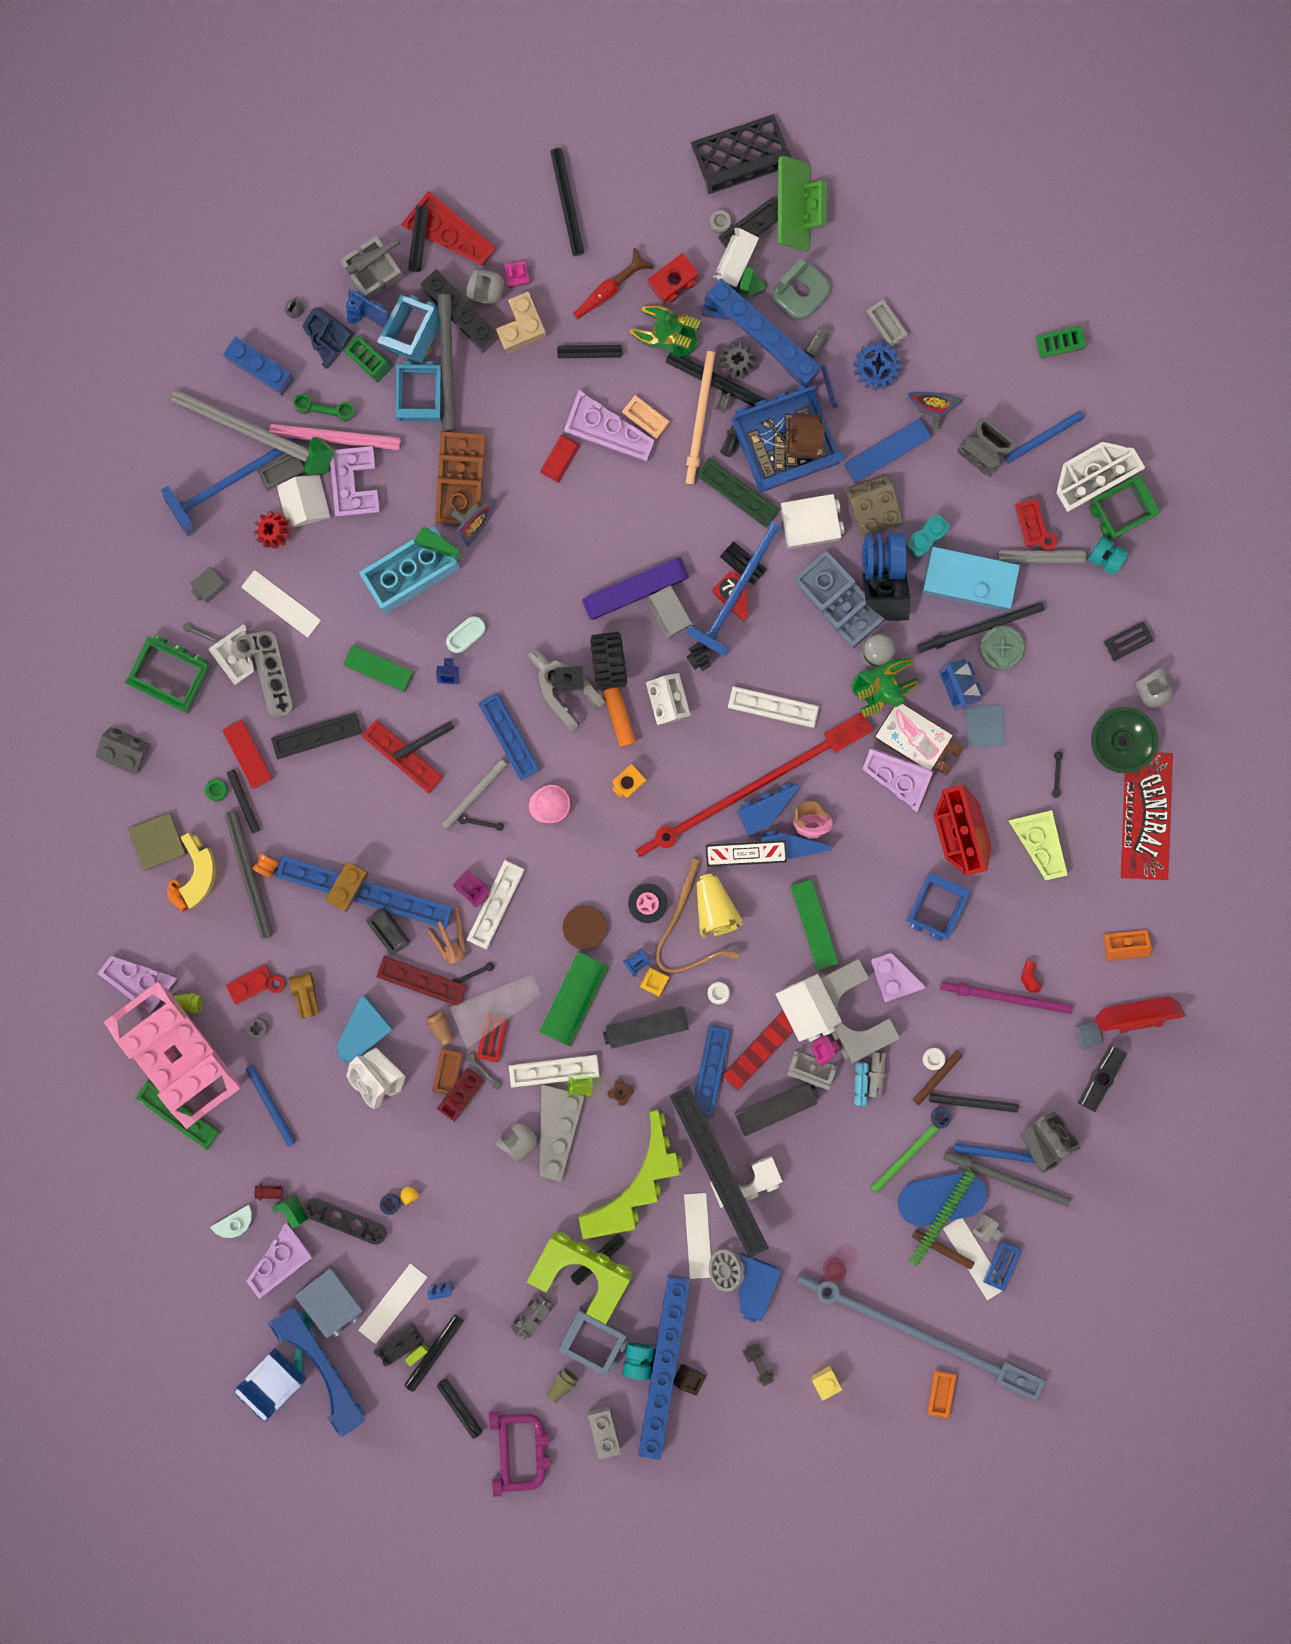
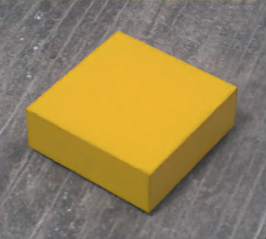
[640,967,669,997]

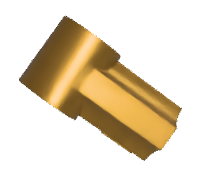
[289,972,319,1019]

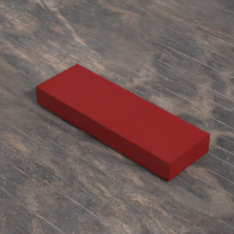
[222,720,273,789]

